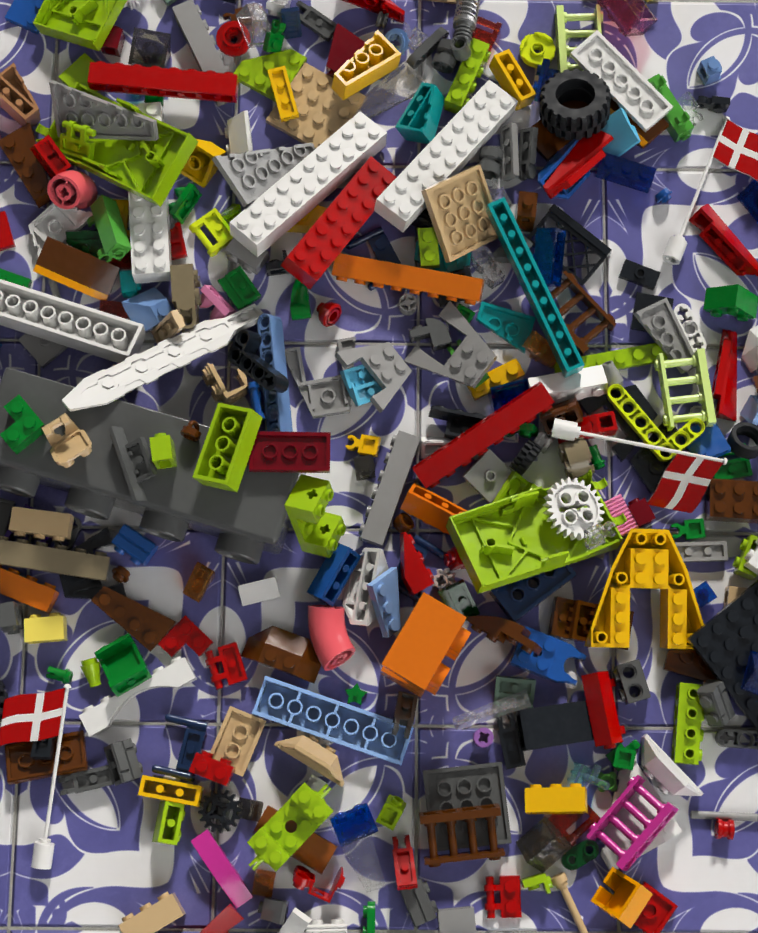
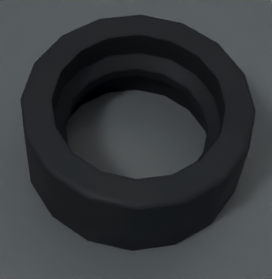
[727,422,758,459]

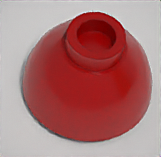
[316,302,341,327]

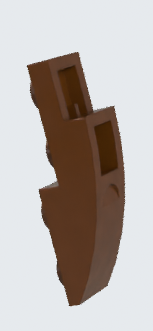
[467,616,543,655]

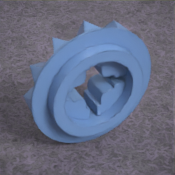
[385,28,410,55]

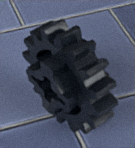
[198,789,243,833]

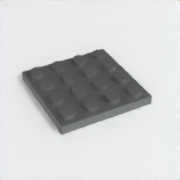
[422,762,512,851]

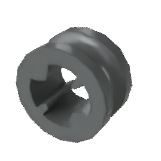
[375,11,389,29]

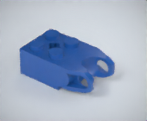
[509,626,587,686]

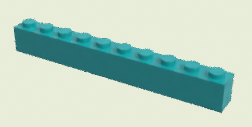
[486,197,585,378]

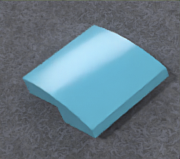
[601,108,641,162]
[340,364,383,406]

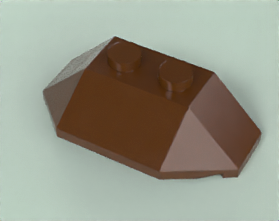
[241,626,321,684]

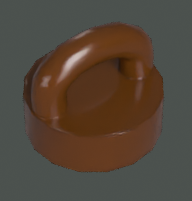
[180,420,201,442]
[393,513,414,533]

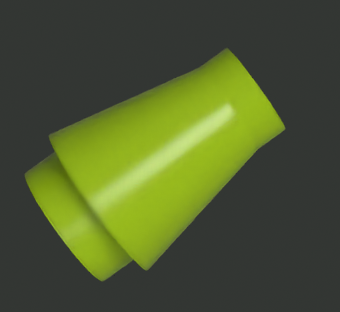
[81,657,101,688]

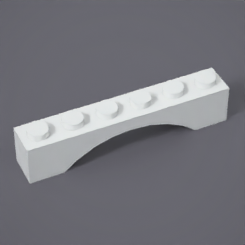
[79,656,197,737]

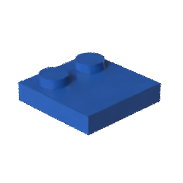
[5,0,44,34]
[679,423,731,458]

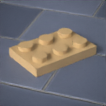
[210,706,267,777]

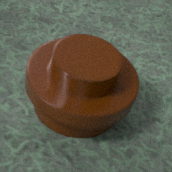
[111,565,130,583]

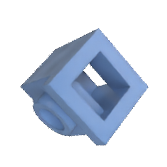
[697,56,722,86]

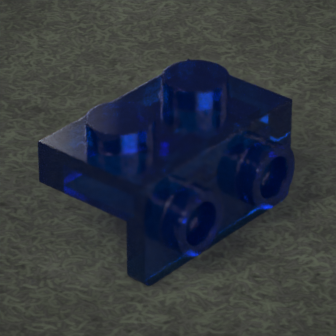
[533,58,559,102]
[330,803,379,848]

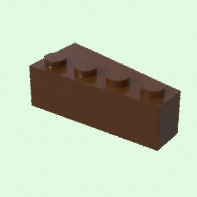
[0,123,51,208]

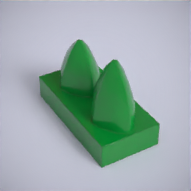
[169,183,202,224]

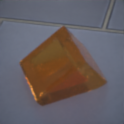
[252,869,276,898]

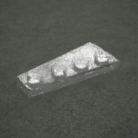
[357,61,428,119]
[453,690,532,730]
[326,808,386,892]

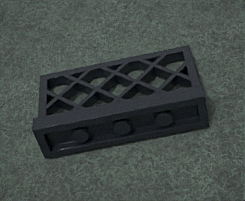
[527,204,612,286]

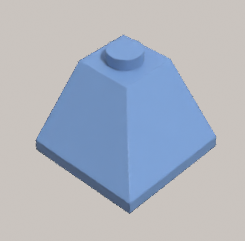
[121,287,173,332]

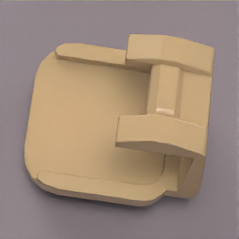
[202,363,248,405]
[42,413,92,468]

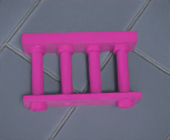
[586,775,679,871]

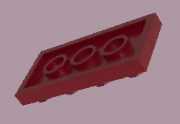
[249,431,331,473]

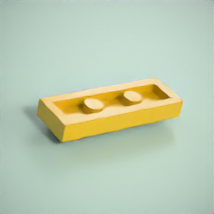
[267,66,299,122]
[466,358,525,401]

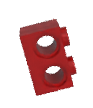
[30,135,71,179]

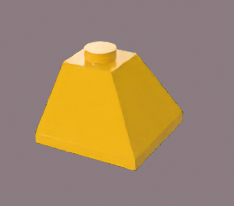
[181,139,226,188]

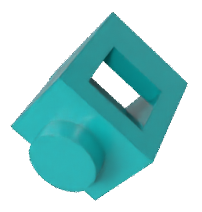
[119,270,142,299]

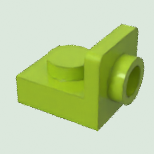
[376,794,406,831]
[520,872,553,894]

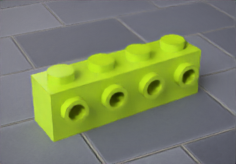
[444,38,491,114]
[671,682,705,765]

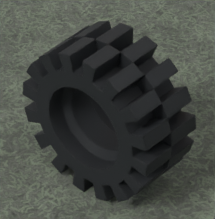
[509,439,542,476]

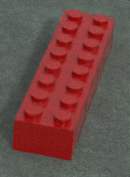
[280,156,397,289]

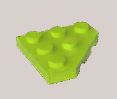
[234,49,307,102]

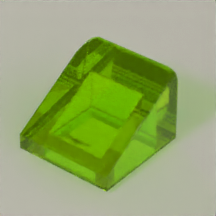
[221,203,242,224]

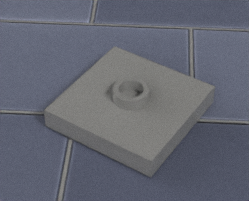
[18,333,69,368]
[462,449,512,503]

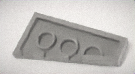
[633,297,695,374]

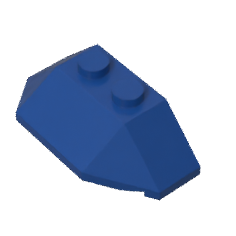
[537,139,590,200]

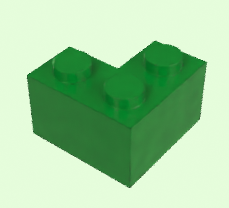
[703,284,758,322]
[0,395,45,454]

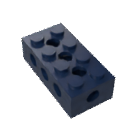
[489,565,577,622]

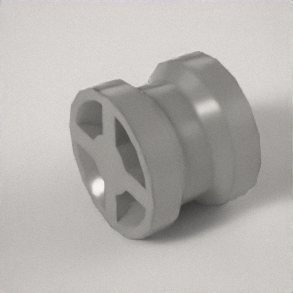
[399,293,417,316]
[533,430,555,454]

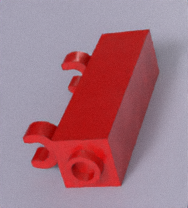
[581,671,626,750]

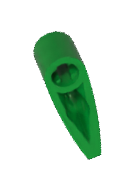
[290,279,311,321]

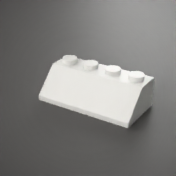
[224,110,253,190]

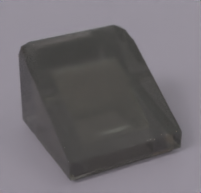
[238,797,263,822]

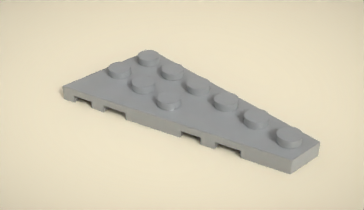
[49,80,159,141]
[212,143,316,207]

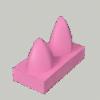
[199,285,237,320]

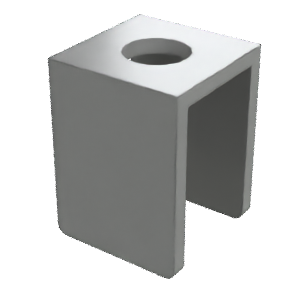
[438,906,476,933]

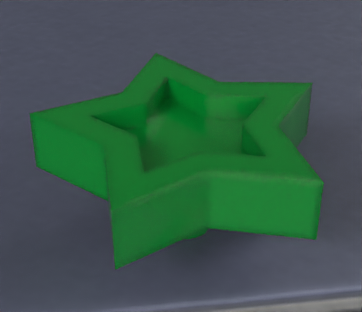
[345,683,367,705]

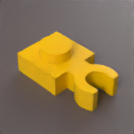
[345,434,381,457]

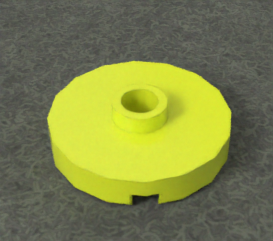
[519,32,556,68]

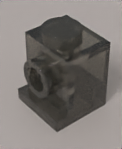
[353,455,376,481]

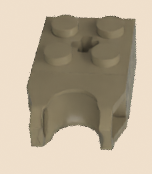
[170,264,202,333]

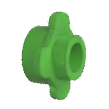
[597,772,618,792]

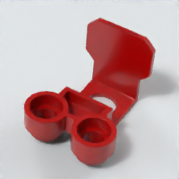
[293,865,345,903]

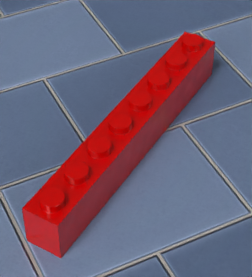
[87,61,239,103]
[412,381,554,488]

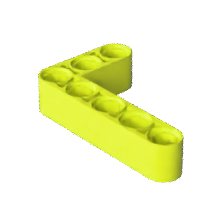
[607,384,705,462]

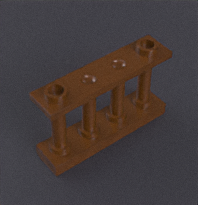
[550,270,617,356]
[419,804,506,867]

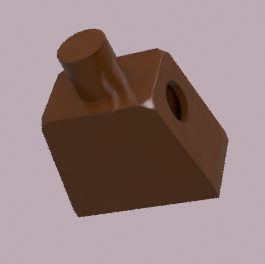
[515,191,538,232]

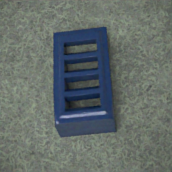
[281,7,302,39]

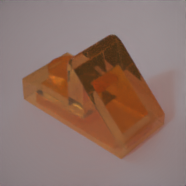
[522,331,557,368]
[183,562,215,603]

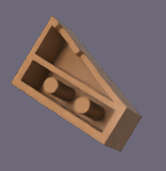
[0,63,41,127]

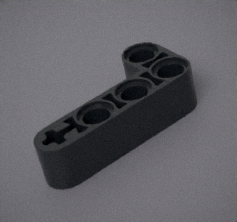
[228,329,289,393]

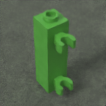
[648,74,694,143]
[87,194,132,262]

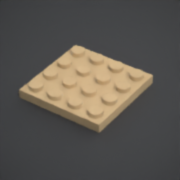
[266,62,367,148]
[421,164,498,263]

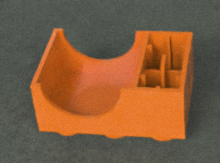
[380,592,472,698]

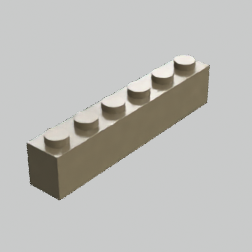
[0,536,111,581]

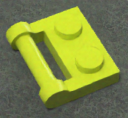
[189,208,233,257]

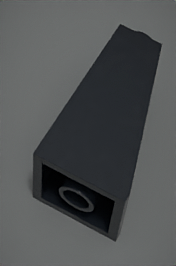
[516,700,594,751]

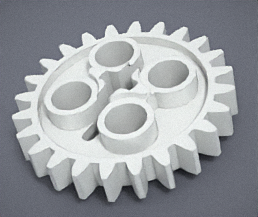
[543,477,605,541]

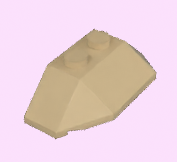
[274,734,344,787]

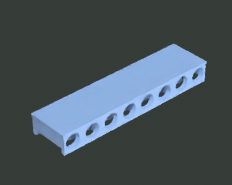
[252,676,414,766]

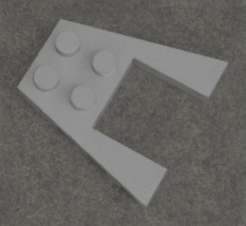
[404,301,497,388]
[285,337,356,419]

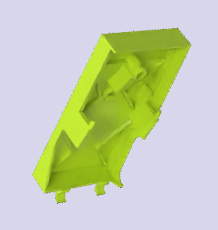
[33,0,127,51]
[35,81,198,207]
[446,470,627,594]

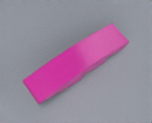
[191,829,253,909]

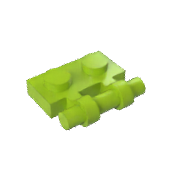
[60,120,96,160]

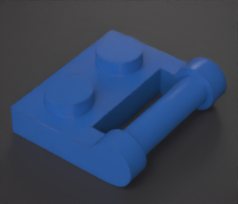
[248,381,266,427]

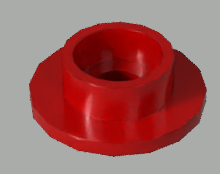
[216,21,252,57]

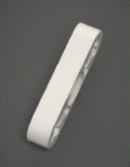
[673,303,707,352]

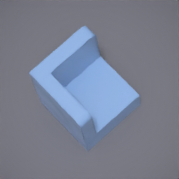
[740,395,758,425]

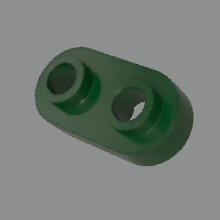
[561,839,599,870]

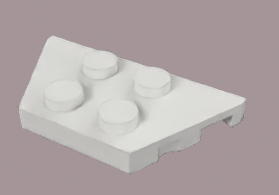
[28,203,93,257]

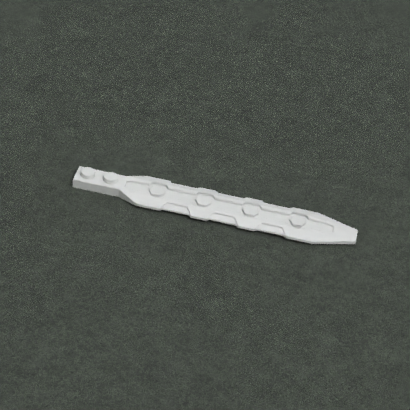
[62,304,263,412]

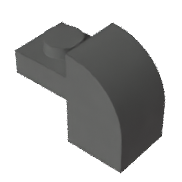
[409,318,452,352]

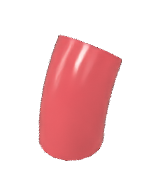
[47,170,98,210]
[308,605,356,671]

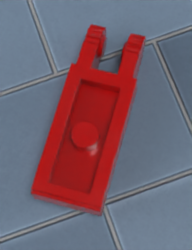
[392,835,418,891]

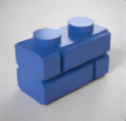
[111,524,159,566]

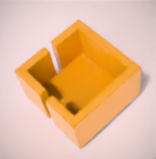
[590,866,653,929]

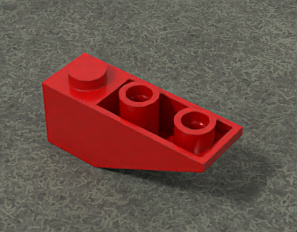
[557,411,618,444]
[400,532,434,595]

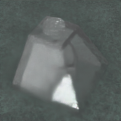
[236,3,271,48]

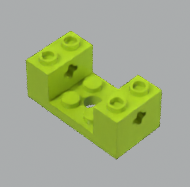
[284,474,346,558]

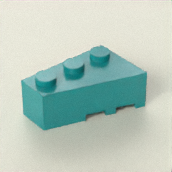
[395,82,445,144]

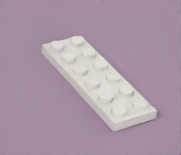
[570,30,673,133]

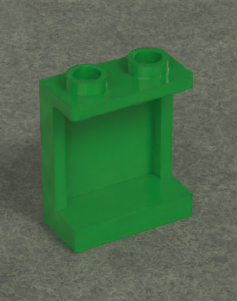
[94,633,152,697]

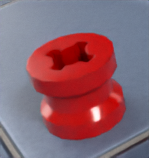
[714,819,735,840]

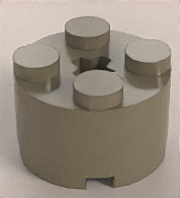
[558,436,595,480]

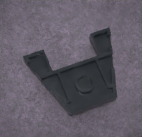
[578,384,658,462]
[629,422,678,494]
[59,527,126,600]

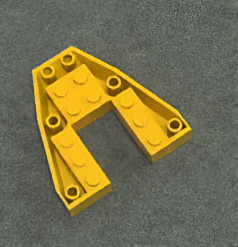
[584,528,704,649]

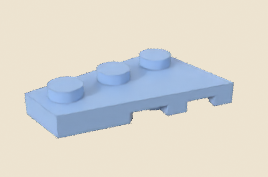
[366,567,401,638]

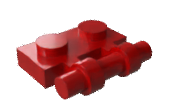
[205,642,248,690]
[484,875,522,918]

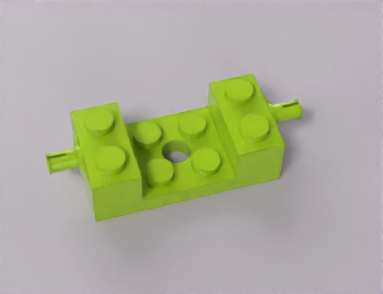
[247,782,334,871]

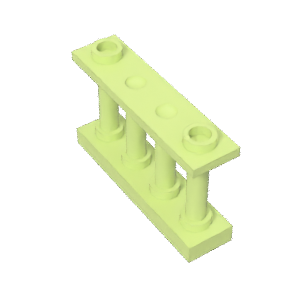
[554,4,603,73]
[654,348,717,432]

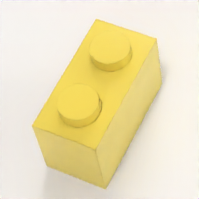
[24,613,68,644]

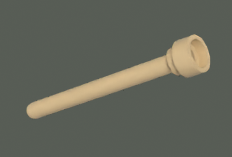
[551,872,588,933]

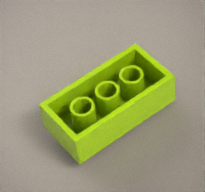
[192,403,262,492]

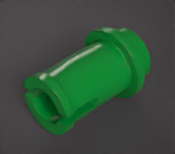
[589,445,605,470]
[46,666,73,684]

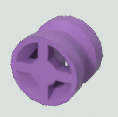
[473,728,494,748]

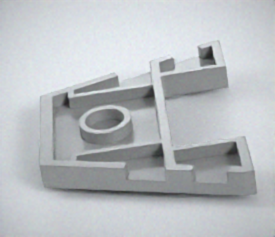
[335,342,412,413]

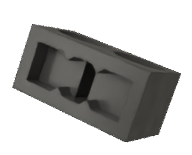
[612,659,651,705]

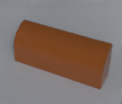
[253,805,338,875]

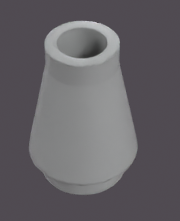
[602,360,624,388]

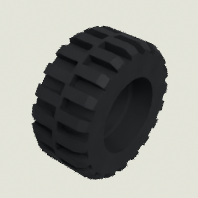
[539,69,611,140]

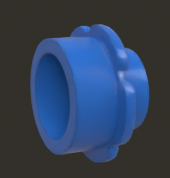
[655,187,672,204]

